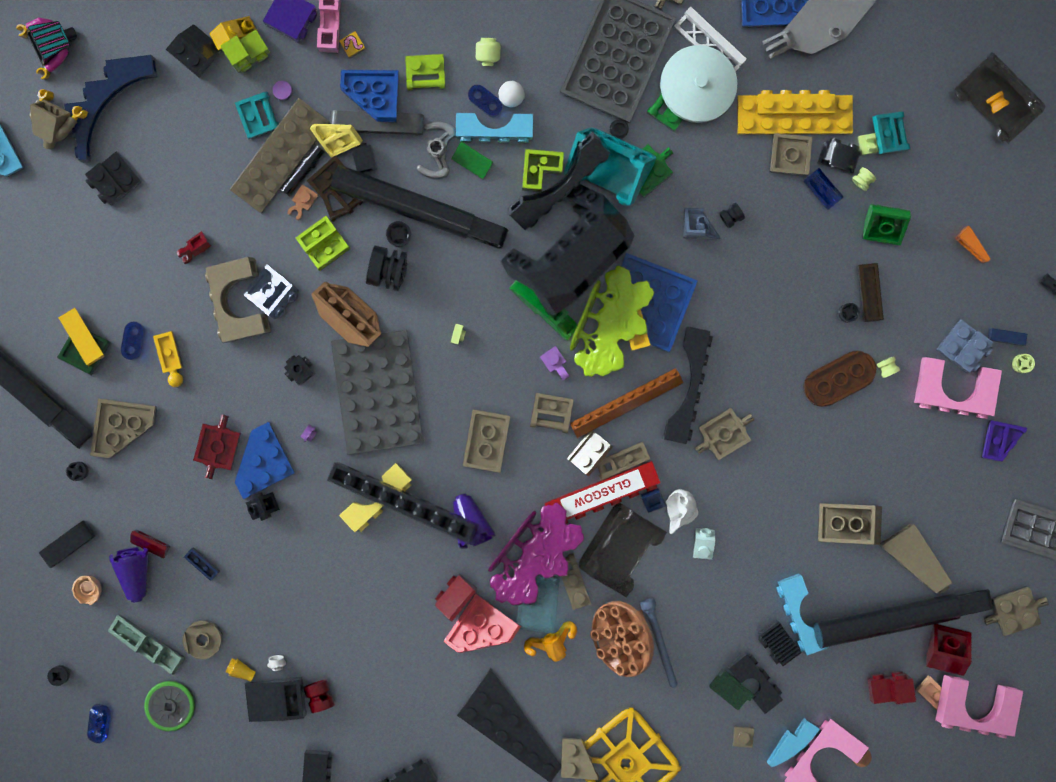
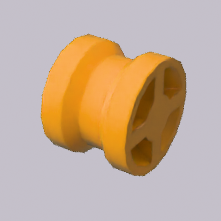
[986,91,1010,114]

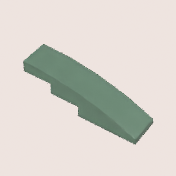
[108,615,185,675]

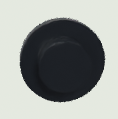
[610,119,629,139]

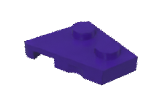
[982,420,1027,462]

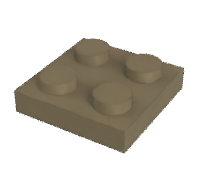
[770,133,813,176]

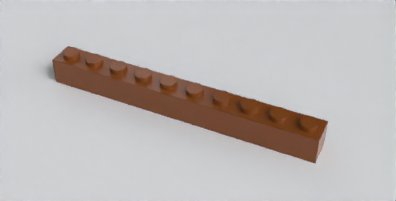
[570,368,684,438]

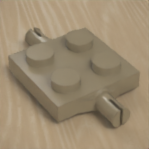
[695,408,755,460]
[984,587,1049,636]

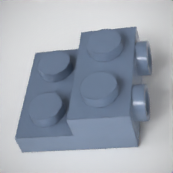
[243,264,298,320]
[936,319,994,373]

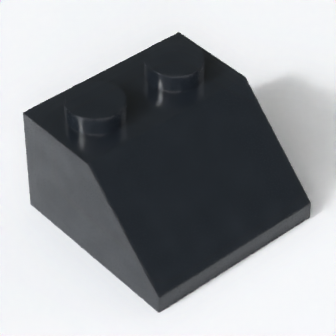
[166,24,223,78]

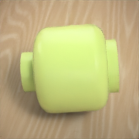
[476,38,501,66]

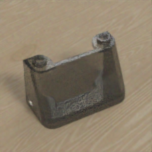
[955,52,1045,144]
[579,503,667,598]

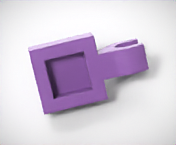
[540,346,569,380]

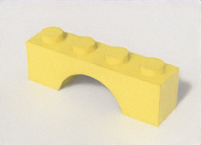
[339,463,413,532]

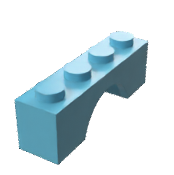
[456,113,533,143]
[776,574,829,656]

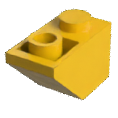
[209,16,258,50]

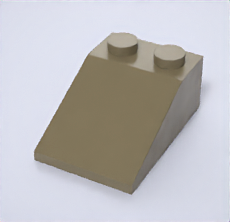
[818,503,882,545]

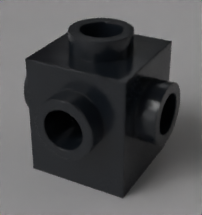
[284,355,315,386]
[245,492,280,521]

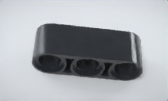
[39,520,95,568]

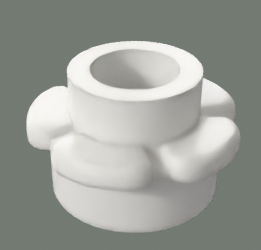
[267,655,286,671]

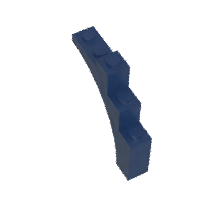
[64,55,157,163]

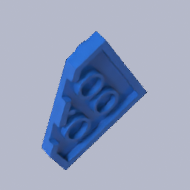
[340,70,399,122]
[235,422,295,499]

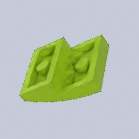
[296,216,350,271]

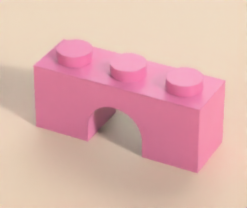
[317,0,341,53]

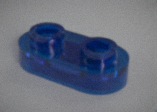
[468,85,502,117]
[121,322,145,360]
[87,704,110,744]

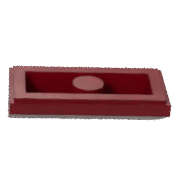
[130,530,170,558]

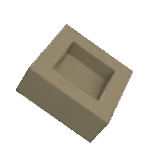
[733,726,754,748]

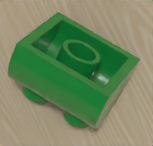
[863,204,911,245]

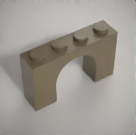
[205,257,271,343]

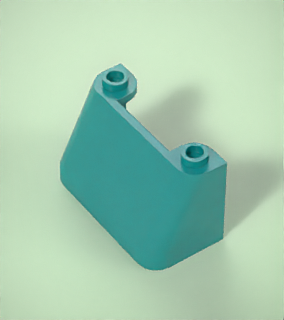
[563,128,656,206]

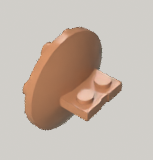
[590,601,654,677]

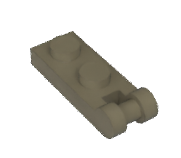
[596,442,650,480]
[561,553,591,610]

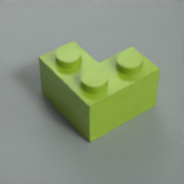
[220,30,271,73]
[522,149,564,192]

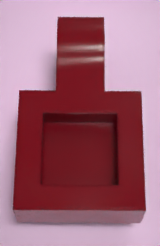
[176,231,211,264]

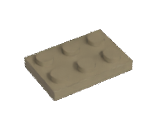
[463,409,510,473]

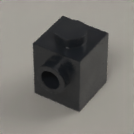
[352,143,377,173]

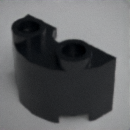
[817,138,860,175]

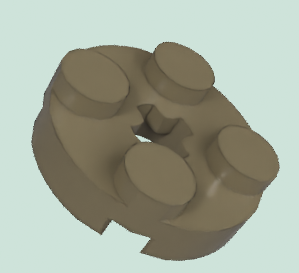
[183,620,222,660]

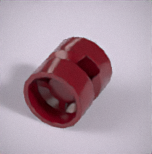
[303,679,335,713]

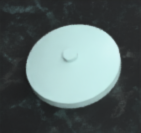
[660,45,737,123]

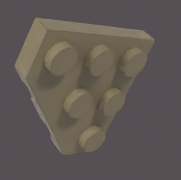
[90,398,157,458]

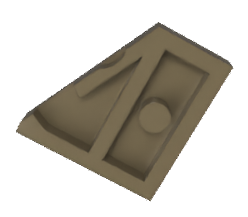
[561,738,599,780]

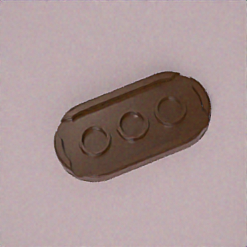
[804,351,877,407]

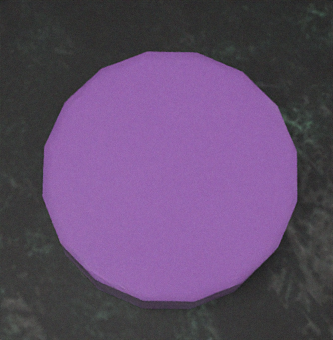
[273,81,292,101]

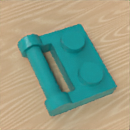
[235,92,279,140]
[872,111,911,154]

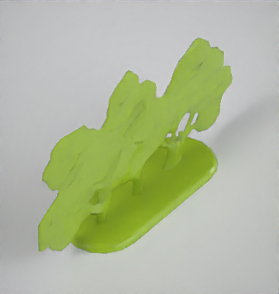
[570,266,654,377]

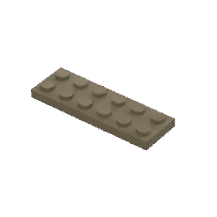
[229,98,330,213]

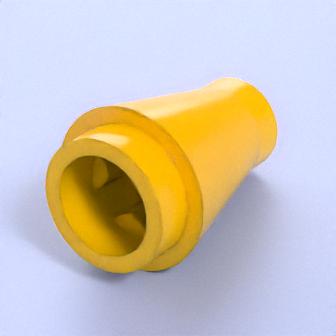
[225,658,256,682]

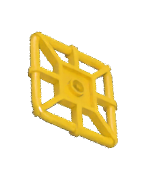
[584,707,681,782]

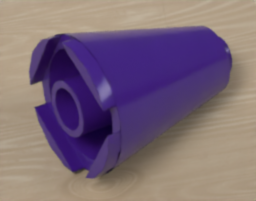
[453,493,496,549]
[109,547,148,603]

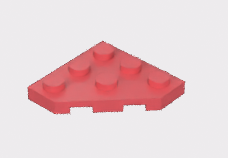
[444,594,521,653]

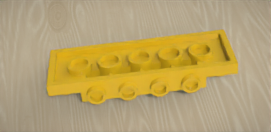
[737,90,853,135]

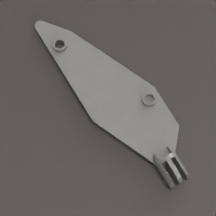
[762,0,876,58]

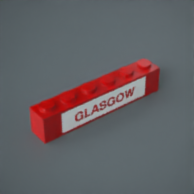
[544,461,661,524]

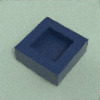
[641,488,666,513]

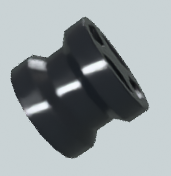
[66,462,89,481]
[47,665,70,686]

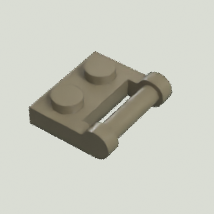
[530,393,574,433]

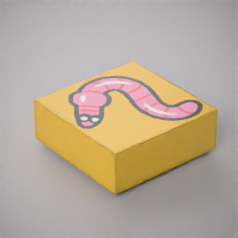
[339,31,366,58]

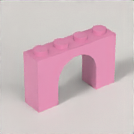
[914,357,1002,419]
[935,675,1023,738]
[785,719,869,782]

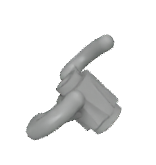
[417,122,456,179]

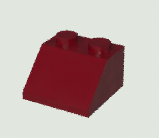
[435,574,477,622]
[926,624,972,676]

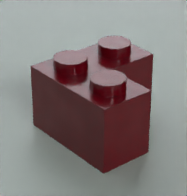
[867,671,916,704]

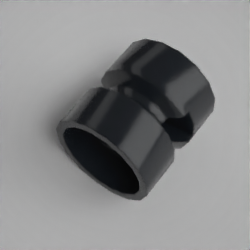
[386,221,411,247]

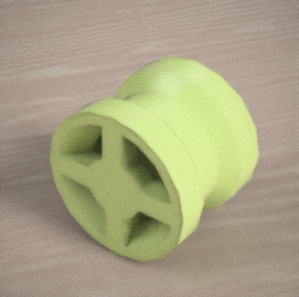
[852,167,876,191]
[1012,354,1035,373]
[877,356,900,378]

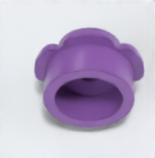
[300,424,317,442]

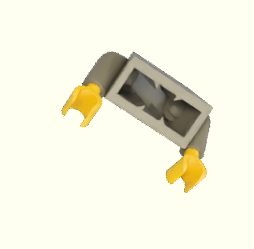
[29,89,88,149]

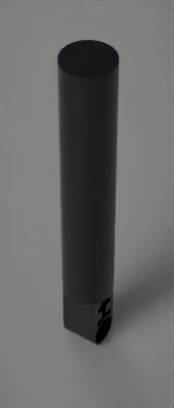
[330,164,509,249]
[0,350,92,449]
[814,589,993,648]

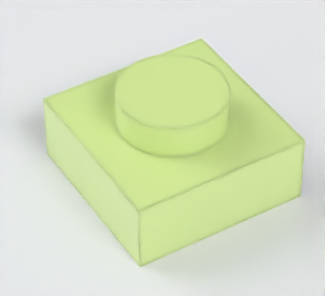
[451,324,466,345]

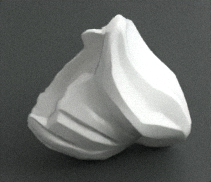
[666,489,698,534]

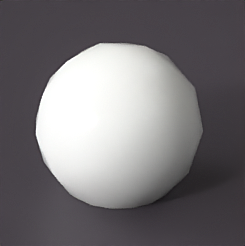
[498,81,525,107]

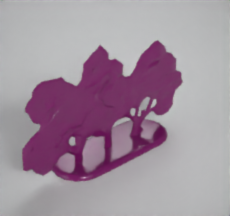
[488,503,584,605]

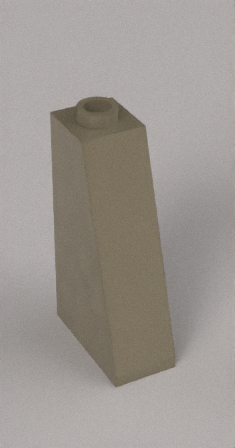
[880,524,952,594]

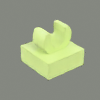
[858,133,879,156]

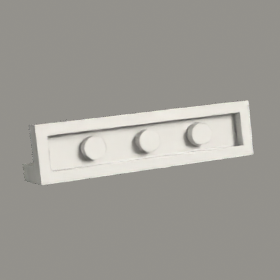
[674,6,747,72]

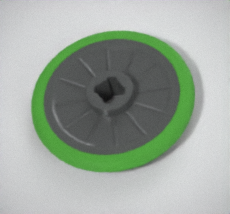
[144,681,195,731]

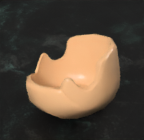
[72,575,102,605]

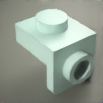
[693,528,715,560]

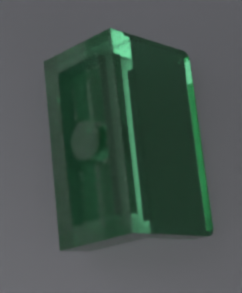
[709,669,755,710]

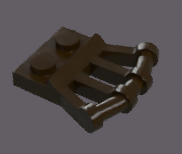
[307,156,364,222]

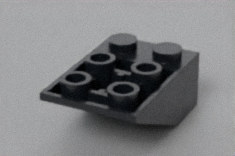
[245,677,306,722]

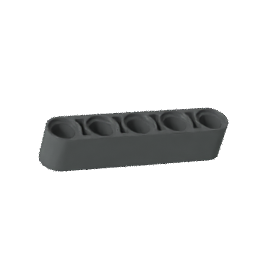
[330,111,424,135]

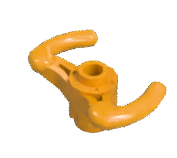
[524,621,577,662]

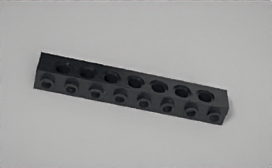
[327,462,479,543]

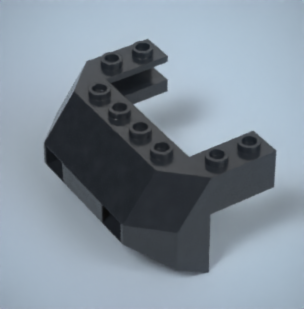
[500,184,635,315]

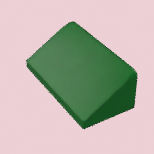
[451,142,493,179]

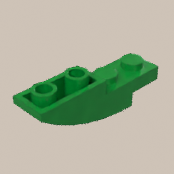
[509,281,578,340]

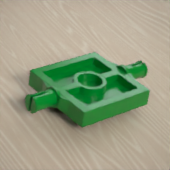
[639,144,673,198]

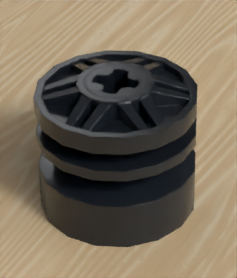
[366,245,408,291]

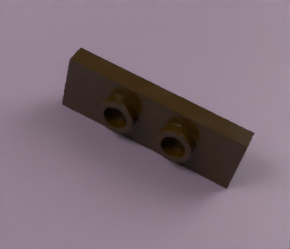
[858,263,884,322]

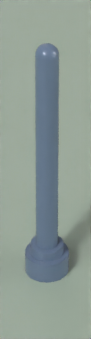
[640,598,677,688]

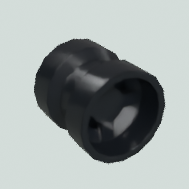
[719,202,745,229]
[838,303,860,323]

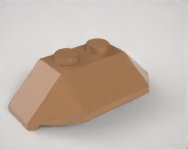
[311,282,381,347]

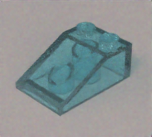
[516,574,560,633]

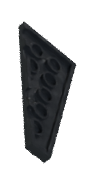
[457,668,561,782]

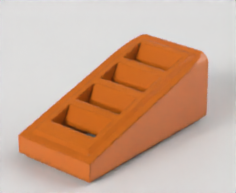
[955,225,990,263]

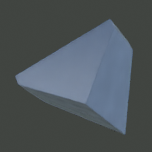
[683,208,721,239]

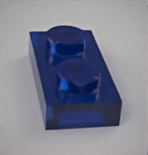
[804,168,844,210]

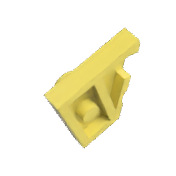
[310,124,363,158]

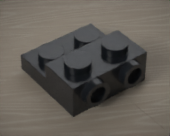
[85,151,142,206]

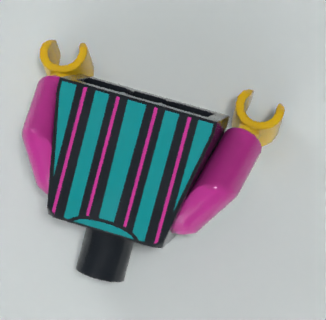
[16,17,77,79]

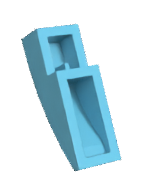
[767,718,820,767]

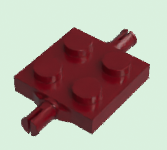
[193,414,241,479]

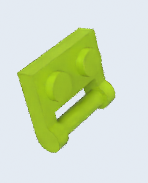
[405,54,445,91]

